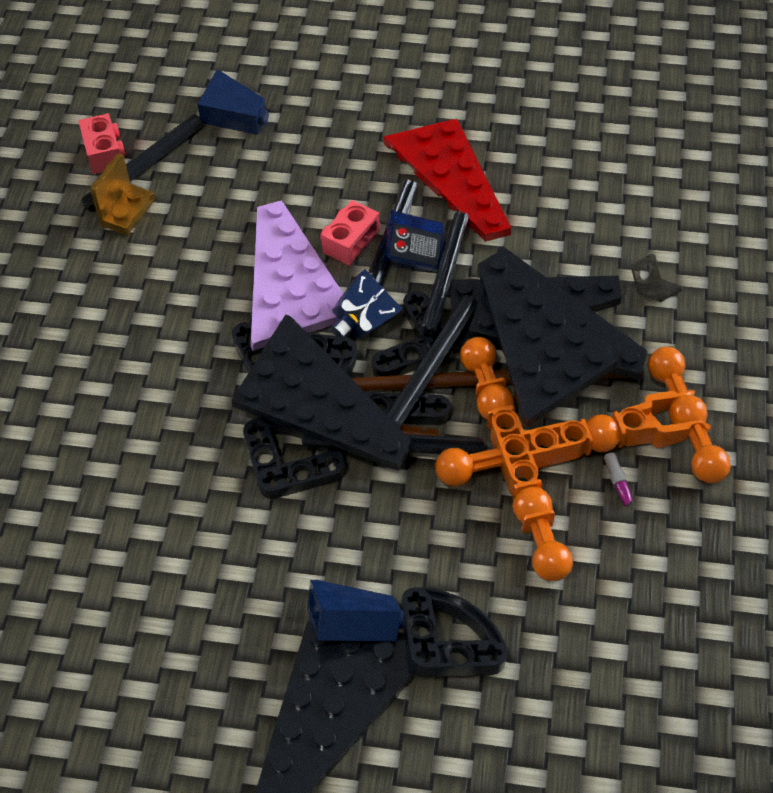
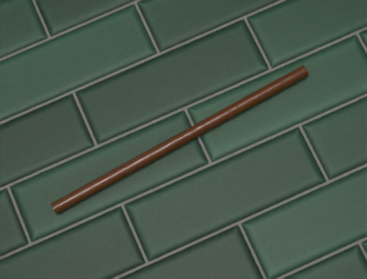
[351,370,643,392]

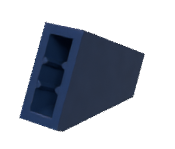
[198,70,269,135]
[307,580,404,641]

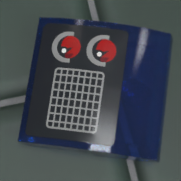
[384,210,444,273]

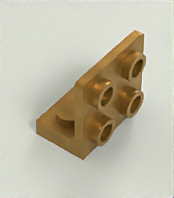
[90,153,155,235]

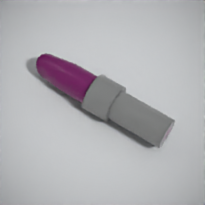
[604,452,633,506]

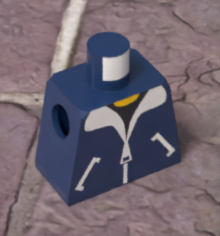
[331,269,403,339]

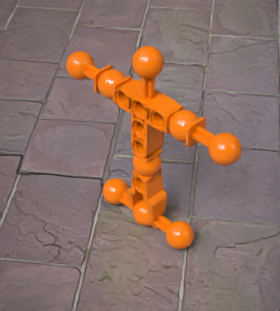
[434,337,731,582]

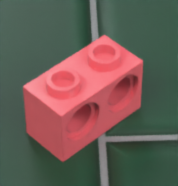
[78,113,125,174]
[320,200,380,266]

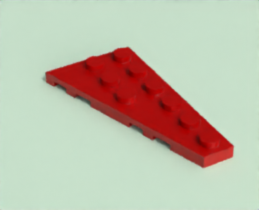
[383,118,511,242]

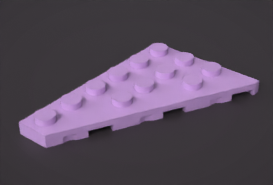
[251,200,343,351]

